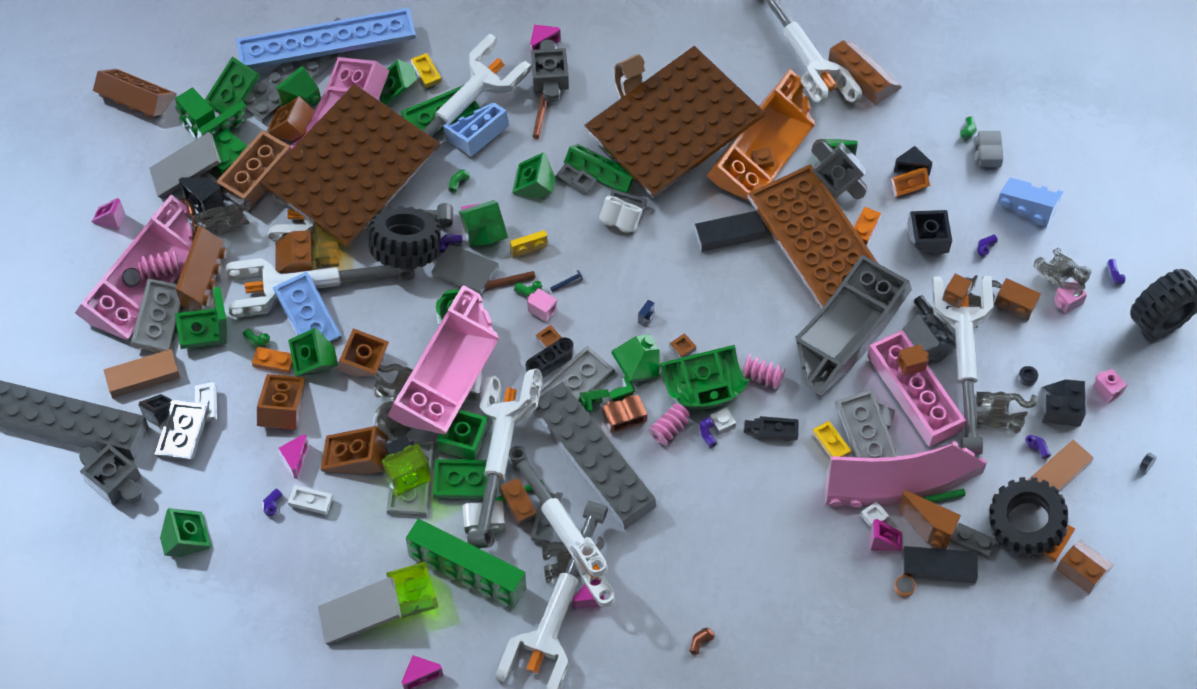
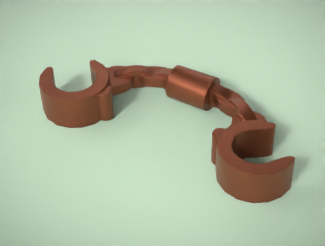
[178,198,197,241]

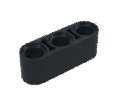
[525,337,574,378]

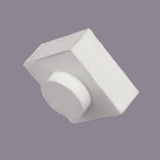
[709,408,736,434]
[860,501,889,527]

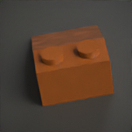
[257,374,305,430]
[320,426,389,475]
[897,490,961,549]

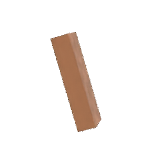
[103,349,180,398]
[1028,439,1094,492]

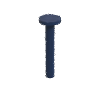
[550,270,583,292]

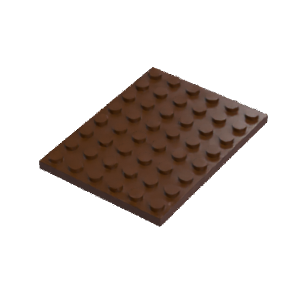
[584,45,765,198]
[260,84,440,248]

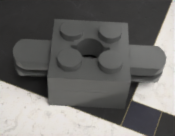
[531,40,569,102]
[811,139,867,199]
[79,444,143,505]

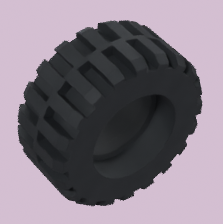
[369,206,441,270]
[1130,269,1197,339]
[989,477,1068,558]

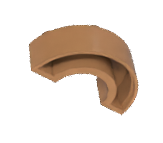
[614,54,645,98]

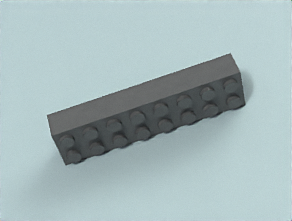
[0,380,149,461]
[533,381,657,529]

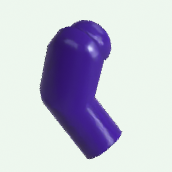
[439,234,462,253]
[977,234,998,256]
[1107,259,1126,285]
[700,418,717,448]
[1025,435,1051,459]
[263,488,283,516]

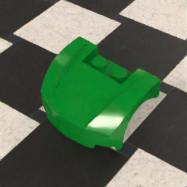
[660,345,749,410]

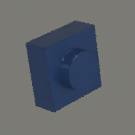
[638,300,656,326]

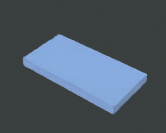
[273,271,342,343]

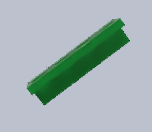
[563,144,635,193]

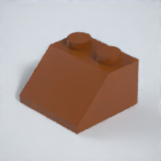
[266,96,314,141]
[275,230,313,274]
[338,328,389,377]
[1056,540,1114,594]

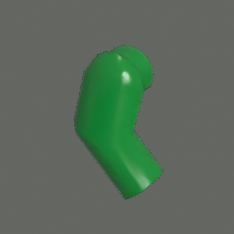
[960,116,977,139]
[448,169,470,193]
[514,281,543,297]
[242,328,270,347]

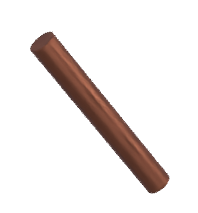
[532,92,547,139]
[484,271,536,290]

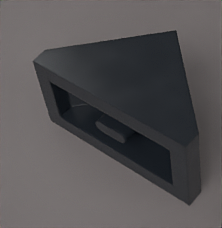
[893,146,933,176]
[139,394,174,427]

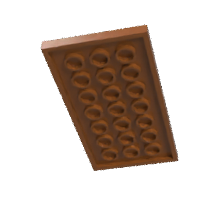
[747,164,878,309]

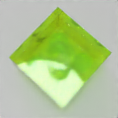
[382,444,431,497]
[386,561,438,619]

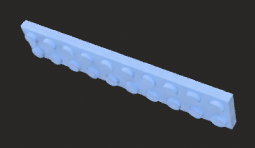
[236,8,416,69]

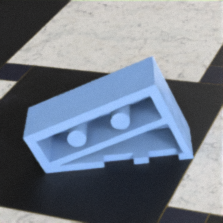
[443,103,509,157]
[997,177,1063,227]

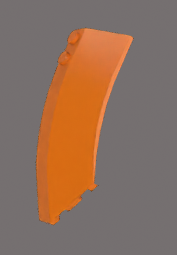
[706,69,815,201]

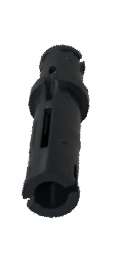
[913,295,956,342]

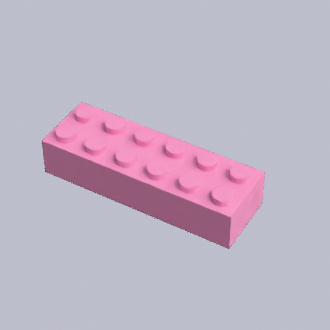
[867,330,966,447]

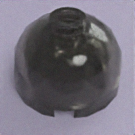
[373,401,412,441]

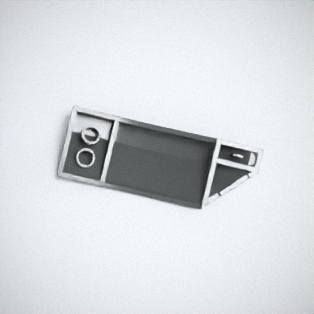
[795,255,912,396]

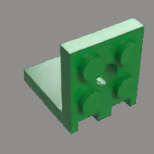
[175,287,227,349]

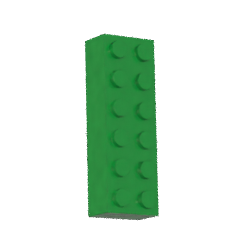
[405,518,527,608]

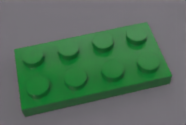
[401,85,480,133]

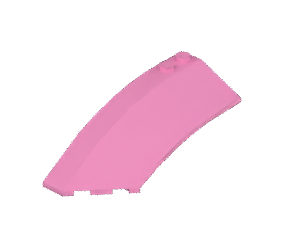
[289,57,389,149]
[75,195,193,340]
[387,285,499,434]
[825,441,987,508]

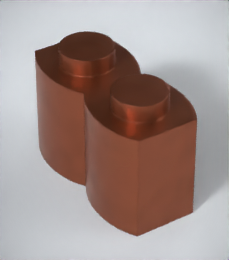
[602,395,647,433]

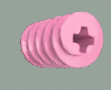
[138,251,180,280]
[743,354,786,389]
[649,403,690,446]

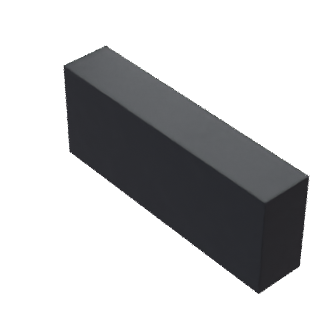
[694,211,766,252]
[902,546,978,584]

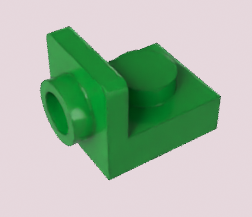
[609,376,635,402]
[578,389,609,412]

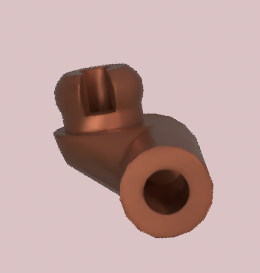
[689,628,715,655]

